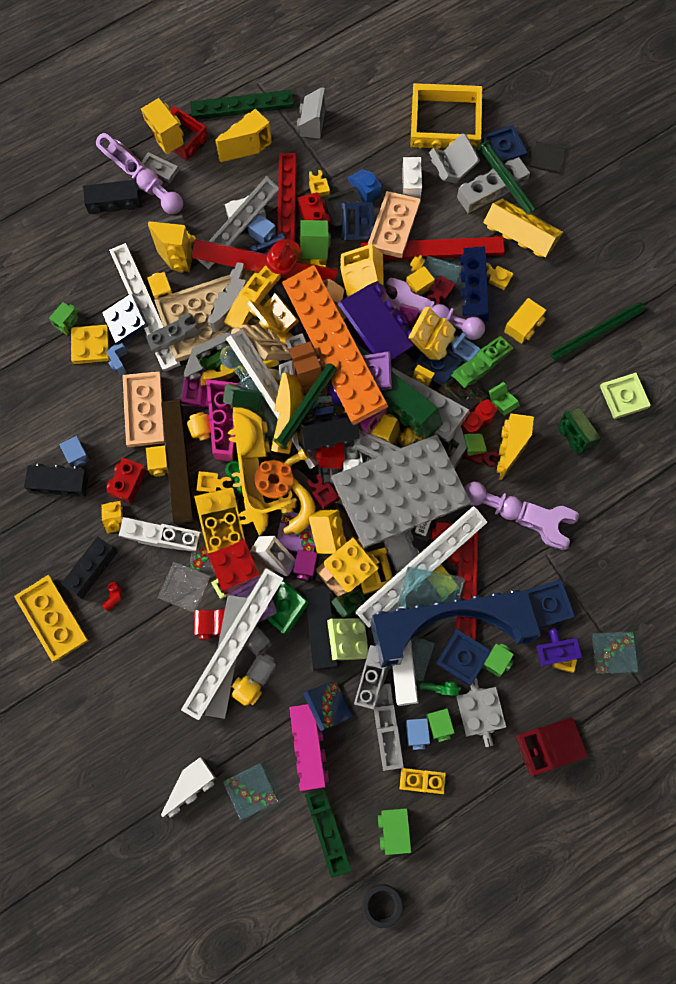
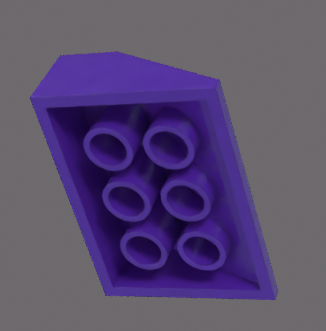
[338,281,415,361]

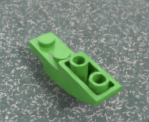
[451,336,513,388]

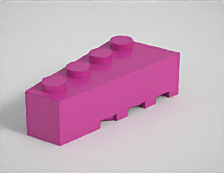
[206,379,244,462]
[289,704,329,791]

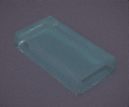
[424,256,462,285]

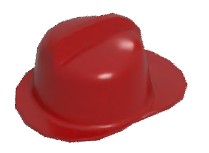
[265,239,301,274]

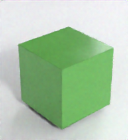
[300,220,331,259]

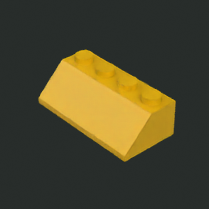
[483,199,563,257]

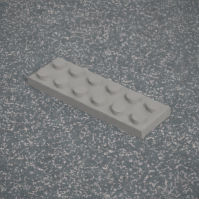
[391,367,470,443]

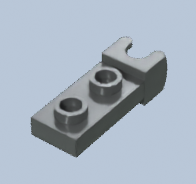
[146,313,200,353]

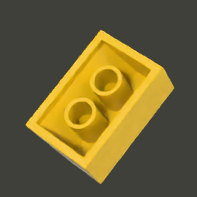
[148,222,193,273]

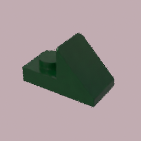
[223,383,262,412]
[331,587,368,619]

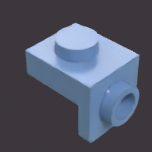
[451,333,480,363]
[106,343,128,376]

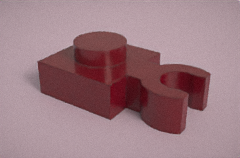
[427,275,455,305]
[462,445,499,468]
[308,474,340,510]

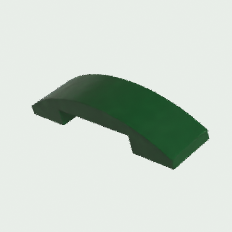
[305,788,351,879]

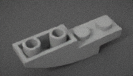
[208,262,247,333]

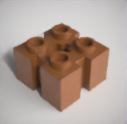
[289,341,329,396]

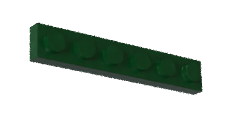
[190,90,294,120]

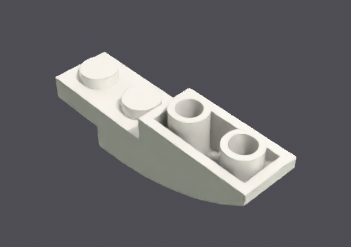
[119,517,200,551]

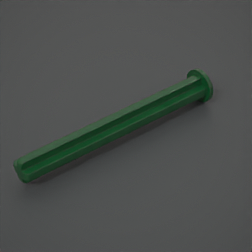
[478,140,536,215]
[273,363,337,449]

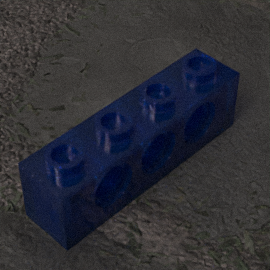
[460,246,489,321]

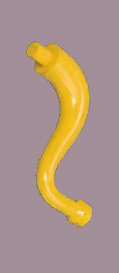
[283,448,315,535]

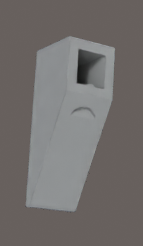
[354,645,389,710]

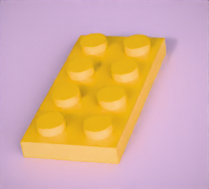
[14,575,89,663]

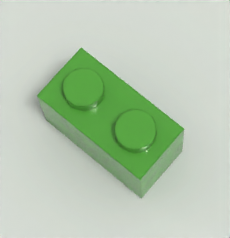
[378,809,411,855]

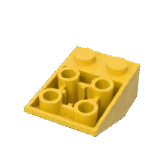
[216,109,272,162]
[341,244,383,297]
[497,414,534,480]
[194,487,245,553]

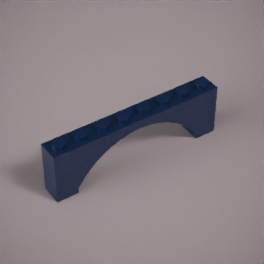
[370,590,541,668]

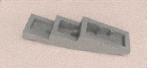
[374,683,404,771]

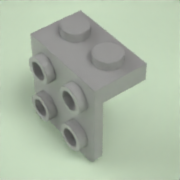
[429,134,480,184]

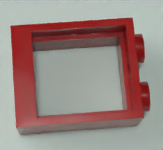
[152,106,208,161]

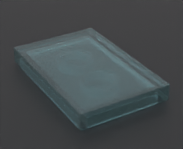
[398,567,465,609]

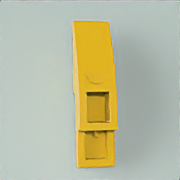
[224,266,281,328]
[271,373,303,454]

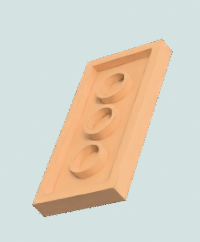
[368,191,421,258]
[123,371,165,447]

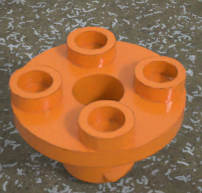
[254,460,293,498]

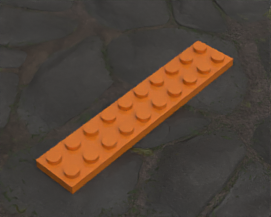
[282,265,388,425]

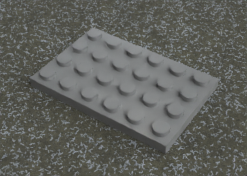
[331,434,471,548]

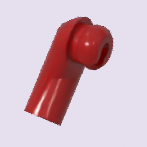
[102,582,122,612]

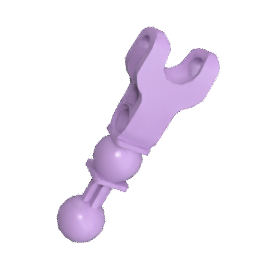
[96,133,183,215]
[385,278,485,340]
[464,482,579,550]

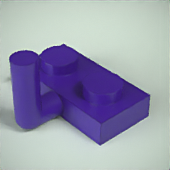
[536,628,582,666]

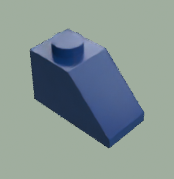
[348,169,382,202]

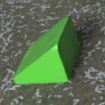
[464,434,487,456]

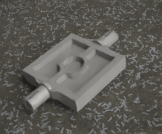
[456,677,506,747]

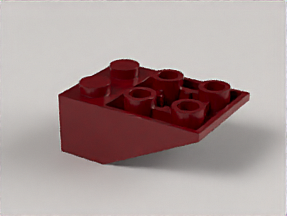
[515,717,588,776]

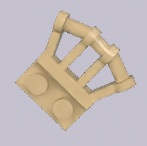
[231,325,291,361]

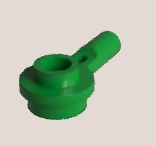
[225,461,243,497]
[420,681,461,696]

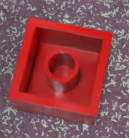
[208,540,260,595]

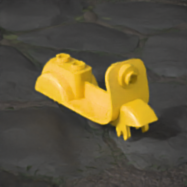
[228,407,298,536]

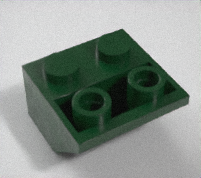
[557,408,602,456]

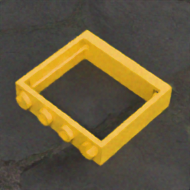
[410,83,482,150]

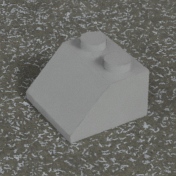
[297,87,326,139]

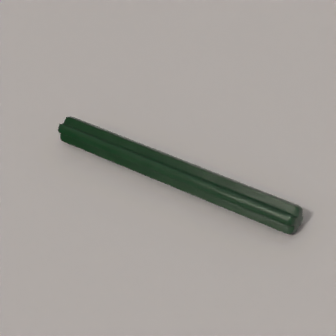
[550,302,645,361]

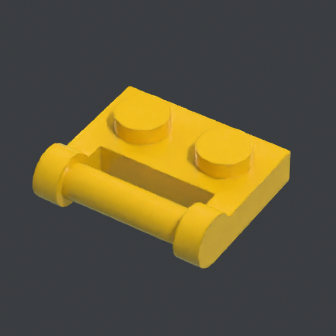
[360,548,393,595]

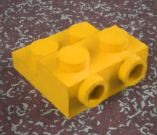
[408,307,456,360]

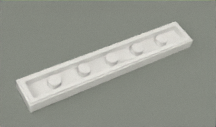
[387,596,418,706]

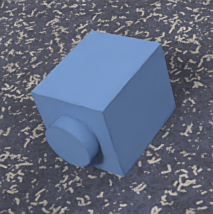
[247,214,276,244]
[59,436,90,467]
[406,718,430,750]

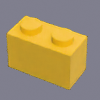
[504,298,546,344]
[309,510,346,554]

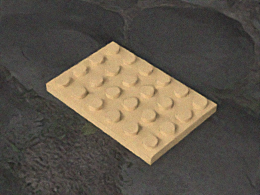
[154,270,270,363]

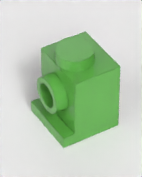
[49,302,79,336]

